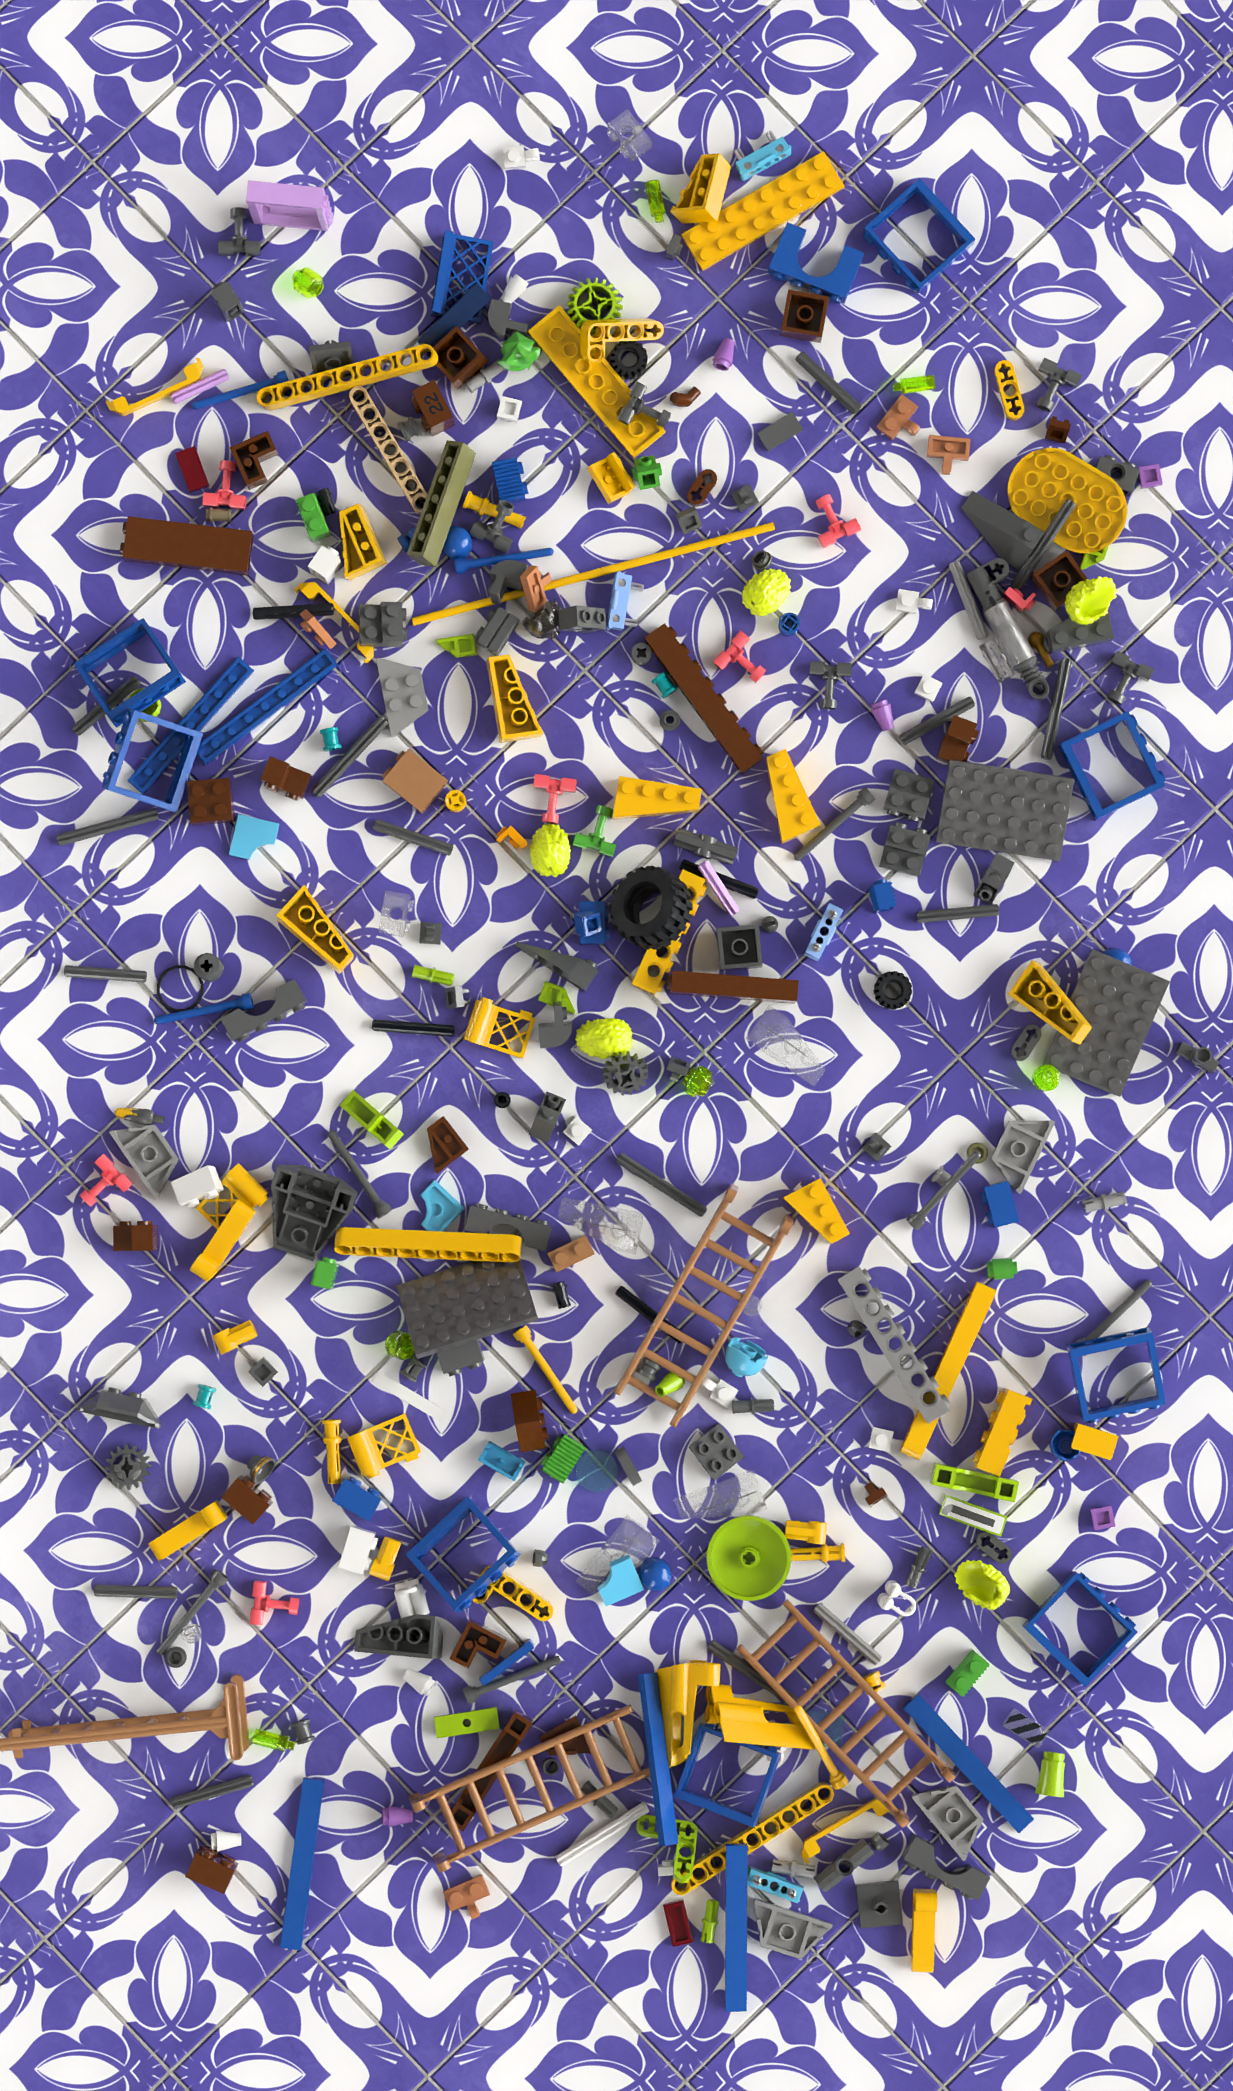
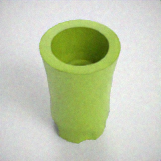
[1035,1751,1065,1797]

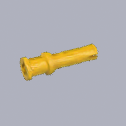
[462,491,526,529]
[322,1419,342,1484]
[790,1543,845,1563]

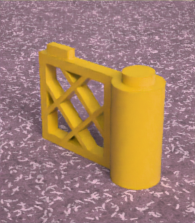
[463,997,536,1059]
[196,1163,269,1230]
[347,1413,421,1479]

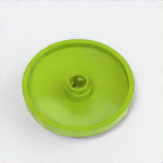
[707,1515,792,1601]

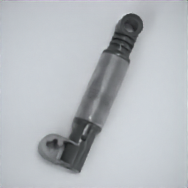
[966,558,1050,701]

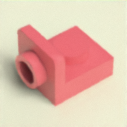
[1002,587,1036,613]

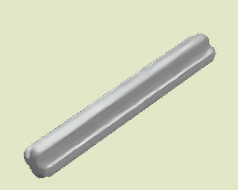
[949,561,988,640]
[813,1603,882,1665]

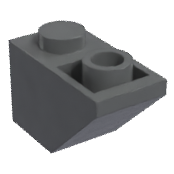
[973,853,1015,905]
[529,1092,566,1143]

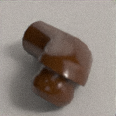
[670,386,701,407]

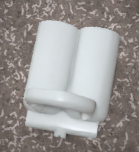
[394,1578,430,1618]
[877,1580,916,1616]

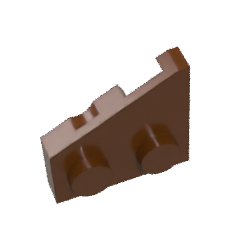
[427,1116,469,1174]
[539,1715,591,1756]

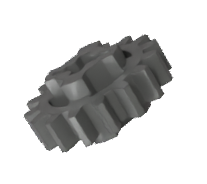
[603,1051,648,1096]
[105,1444,151,1490]

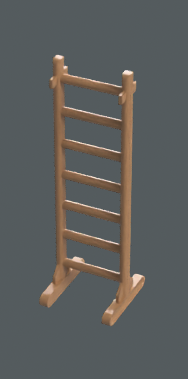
[614,1183,793,1428]
[736,1599,956,1828]
[0,1674,250,1760]
[408,1704,650,1873]

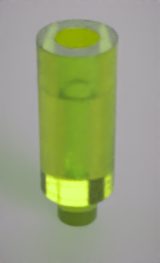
[645,180,665,223]
[893,375,935,394]
[252,1728,296,1752]

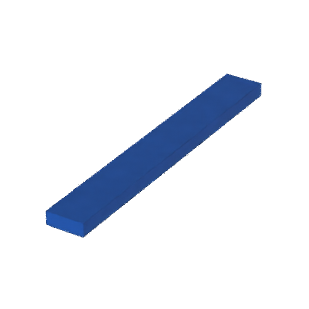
[197,648,339,766]
[127,657,254,795]
[638,1672,678,1846]
[903,1693,1034,1833]
[280,1777,325,1951]
[725,1843,748,2012]

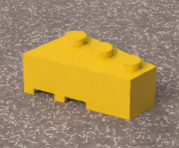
[670,153,731,224]
[339,503,388,581]
[783,1178,850,1244]

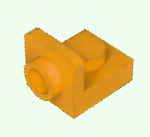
[496,826,529,851]

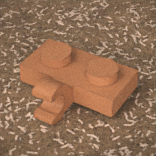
[876,394,920,441]
[927,435,971,475]
[520,565,551,613]
[300,609,336,649]
[443,1874,490,1919]

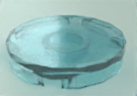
[576,1450,618,1492]

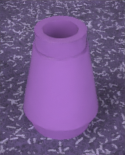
[712,338,735,371]
[871,699,894,732]
[382,1806,413,1827]

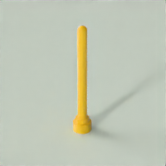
[513,1325,578,1414]
[794,1705,848,1790]

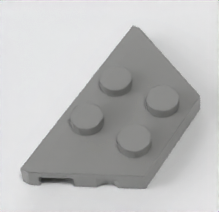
[376,658,429,738]
[990,1120,1055,1194]
[109,1125,179,1199]
[911,1785,984,1861]
[754,1898,833,1959]

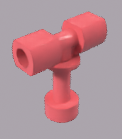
[203,460,246,510]
[815,494,861,549]
[713,630,766,683]
[533,774,577,824]
[80,1154,134,1207]
[249,1580,299,1625]

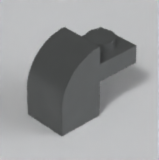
[488,299,529,340]
[488,560,528,605]
[538,1001,572,1048]

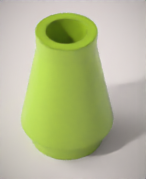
[655,1371,685,1397]

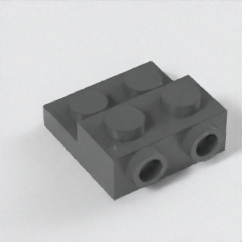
[358,602,407,647]
[883,768,935,823]
[879,822,931,877]

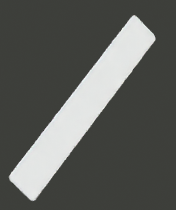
[373,1372,447,1422]

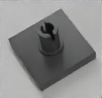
[309,340,354,381]
[856,1880,903,1929]

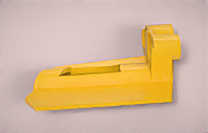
[657,1660,720,1768]
[705,1684,815,1750]

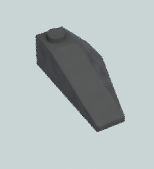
[961,491,1044,572]
[515,942,599,992]
[354,1614,443,1659]

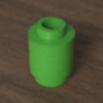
[987,1257,1018,1280]

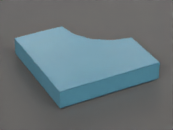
[229,814,280,860]
[420,1180,465,1232]
[597,1554,644,1606]

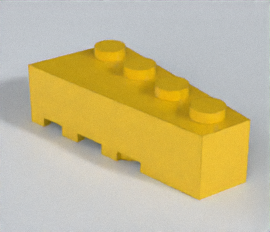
[613,776,702,820]
[276,885,354,974]
[1008,960,1092,1044]

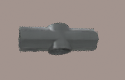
[673,828,738,865]
[814,1838,875,1893]

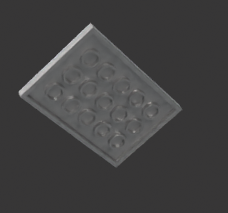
[936,759,1075,861]
[1042,949,1170,1097]
[396,1260,538,1359]

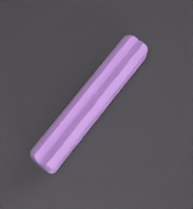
[170,369,229,404]
[698,860,739,916]

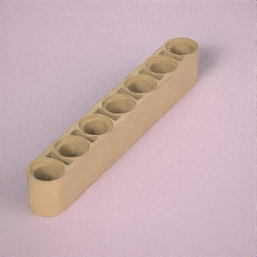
[349,386,427,515]

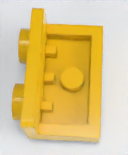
[587,452,635,504]

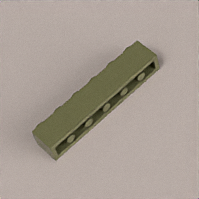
[406,440,476,567]

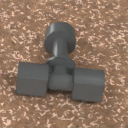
[218,207,261,256]
[1036,358,1082,412]
[617,381,671,428]
[469,500,514,554]
[1107,651,1155,705]
[810,661,852,710]
[1175,1041,1220,1074]

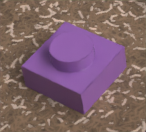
[1138,464,1163,489]
[1090,1505,1116,1530]

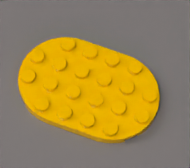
[1007,448,1127,553]

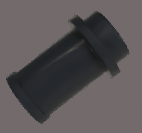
[317,488,338,516]
[494,1092,511,1108]
[551,1281,571,1309]

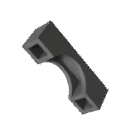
[220,979,307,1043]
[464,1203,552,1251]
[902,1834,990,1900]

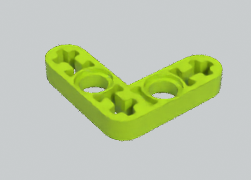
[636,1815,698,1883]

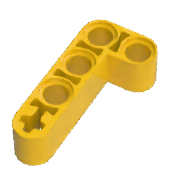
[580,318,664,363]
[190,1200,256,1282]
[148,1500,229,1561]
[472,1565,553,1621]
[911,1888,938,1973]

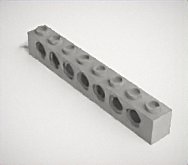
[838,1267,951,1424]

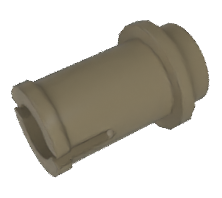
[206,507,232,523]

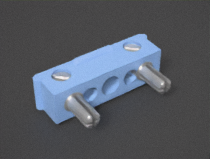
[606,571,644,631]
[804,903,843,962]

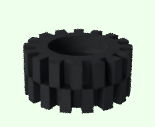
[610,341,648,380]
[873,971,912,1010]

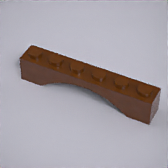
[451,1709,533,1832]

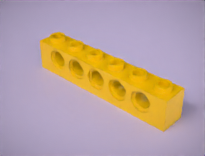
[632,870,707,996]

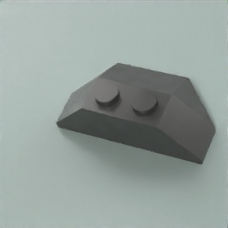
[76,1387,162,1429]

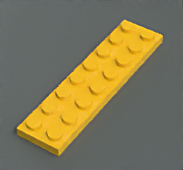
[681,151,845,271]
[528,305,666,459]

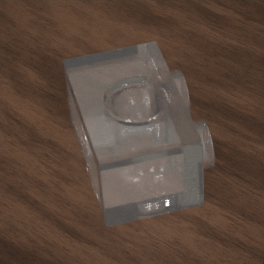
[607,109,652,162]
[378,891,414,937]

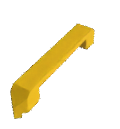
[106,358,204,416]
[294,582,374,663]
[801,1798,893,1864]

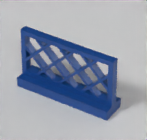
[430,230,493,324]

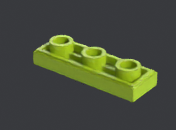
[434,1707,500,1738]

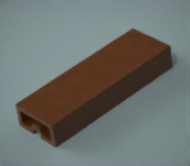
[120,516,254,576]
[667,970,799,1004]

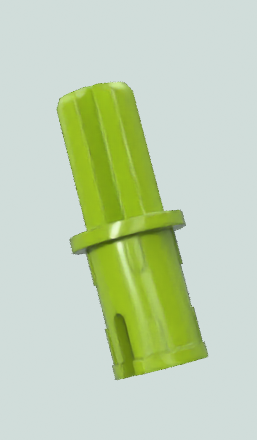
[412,964,454,986]
[700,1899,719,1943]

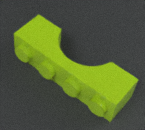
[930,1463,1019,1502]

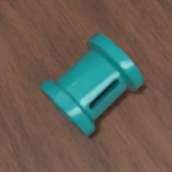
[651,671,678,699]
[320,727,342,752]
[193,1384,216,1409]

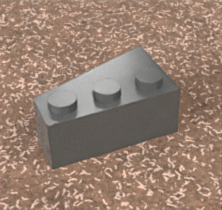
[1046,610,1114,654]

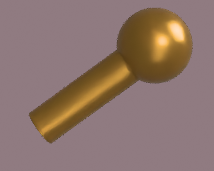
[1028,632,1054,668]

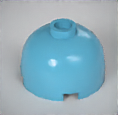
[725,1337,768,1377]

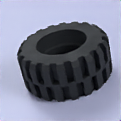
[609,866,693,950]

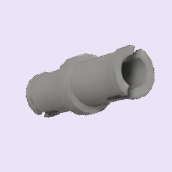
[464,359,506,393]
[1082,1191,1127,1213]
[771,1859,815,1880]

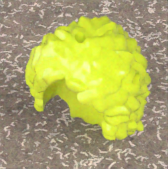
[742,568,791,617]
[1065,576,1117,625]
[529,823,571,877]
[575,1018,632,1059]
[954,1560,1010,1610]

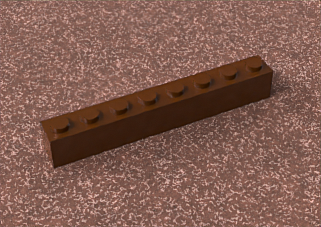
[644,623,763,775]

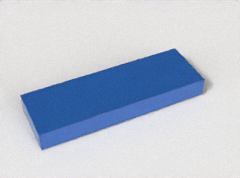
[479,1639,535,1685]

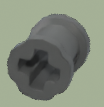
[400,1355,427,1383]
[291,1718,315,1745]

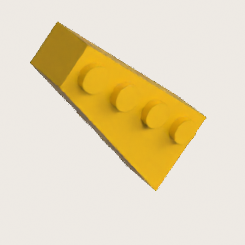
[486,654,544,743]
[766,749,821,844]
[973,1388,1032,1477]

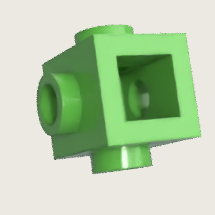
[631,455,662,490]

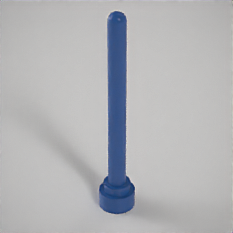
[192,370,289,410]
[454,548,554,574]
[154,993,254,1025]

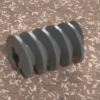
[194,953,224,982]

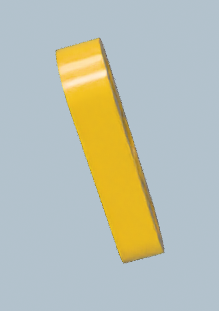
[994,360,1024,421]

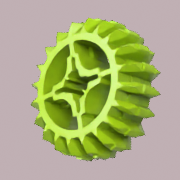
[567,277,623,334]

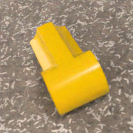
[212,1320,258,1355]
[785,1520,827,1544]
[369,1536,402,1582]

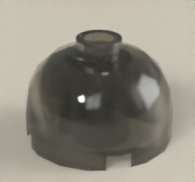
[522,600,561,639]

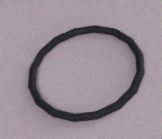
[157,965,204,1012]

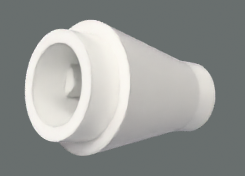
[500,274,529,303]
[403,1668,436,1696]
[211,1831,241,1852]

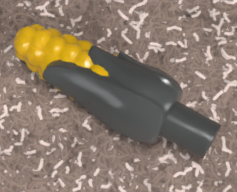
[115,1108,165,1125]

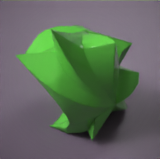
[497,331,542,371]

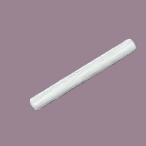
[556,1802,649,1866]

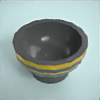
[247,1455,276,1484]

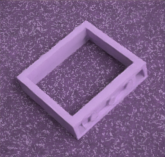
[246,180,333,231]

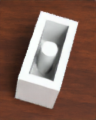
[308,546,342,585]
[171,1165,224,1208]
[338,1525,378,1575]

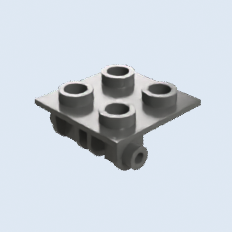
[689,1423,744,1481]

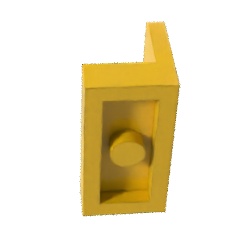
[1071,1423,1119,1460]

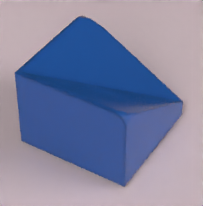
[574,908,602,937]

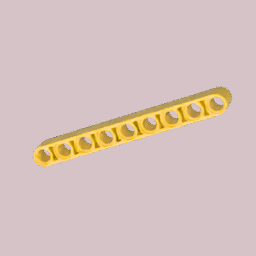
[257,344,438,411]
[334,1227,522,1262]
[900,1281,996,1461]
[671,1782,834,1895]

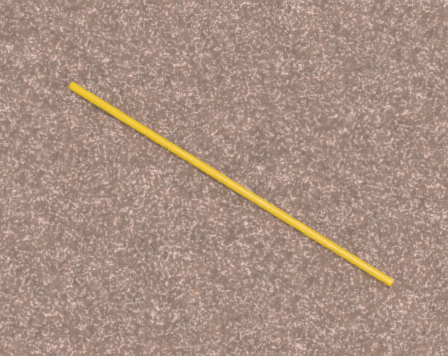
[412,522,775,626]

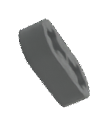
[1010,1024,1041,1061]
[614,1446,642,1486]
[975,1531,1012,1564]

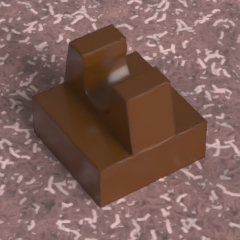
[1045,416,1071,444]
[864,1482,888,1507]

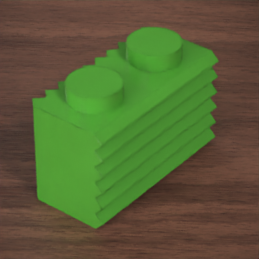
[296,493,331,542]
[311,1257,340,1289]
[541,1434,586,1484]
[945,1649,989,1697]

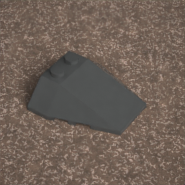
[271,1165,357,1261]

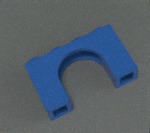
[768,222,864,304]

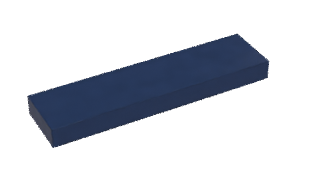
[417,282,491,353]

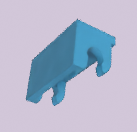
[478,1441,525,1481]

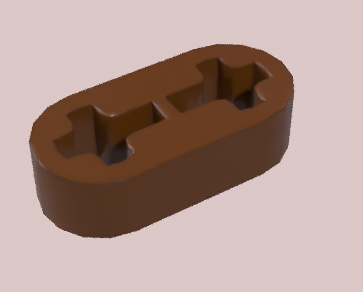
[687,469,717,507]

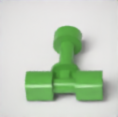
[572,805,616,857]

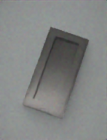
[757,412,803,452]

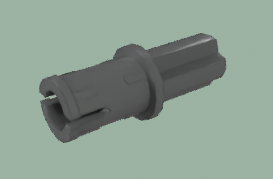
[732,1398,774,1415]
[904,1546,932,1589]
[581,1781,618,1818]

